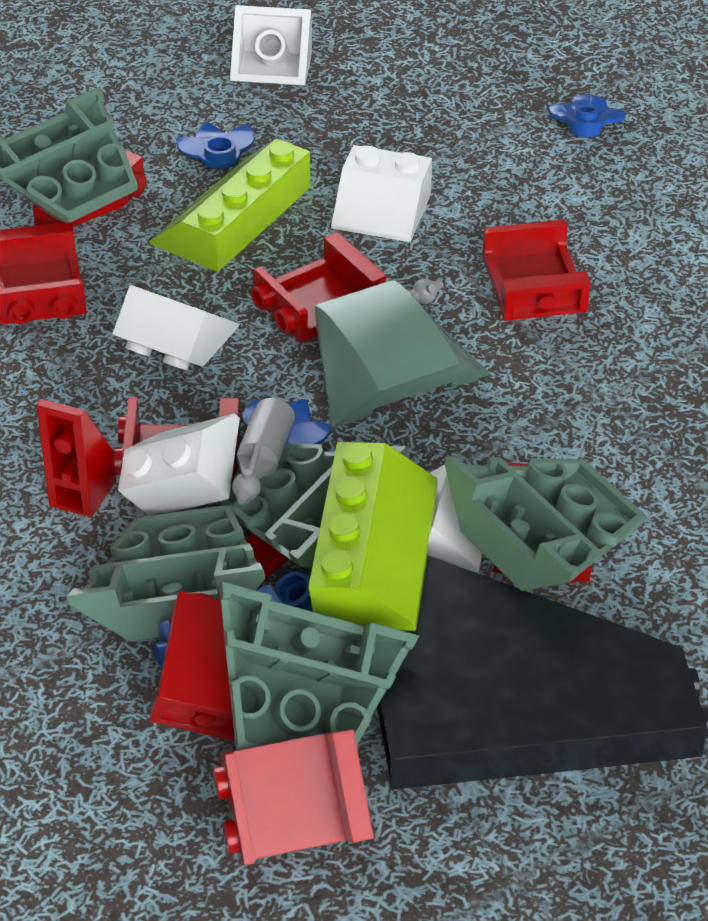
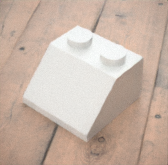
[331,145,432,242]
[113,285,240,370]
[118,413,240,515]

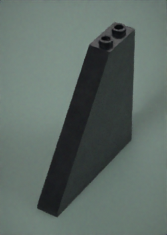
[377,555,708,790]

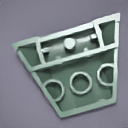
[0,86,138,223]
[314,280,490,429]
[214,444,408,569]
[445,456,646,591]
[66,505,265,641]
[219,581,419,751]

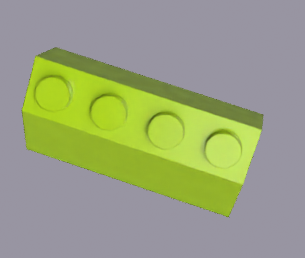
[150,138,310,272]
[308,442,438,631]

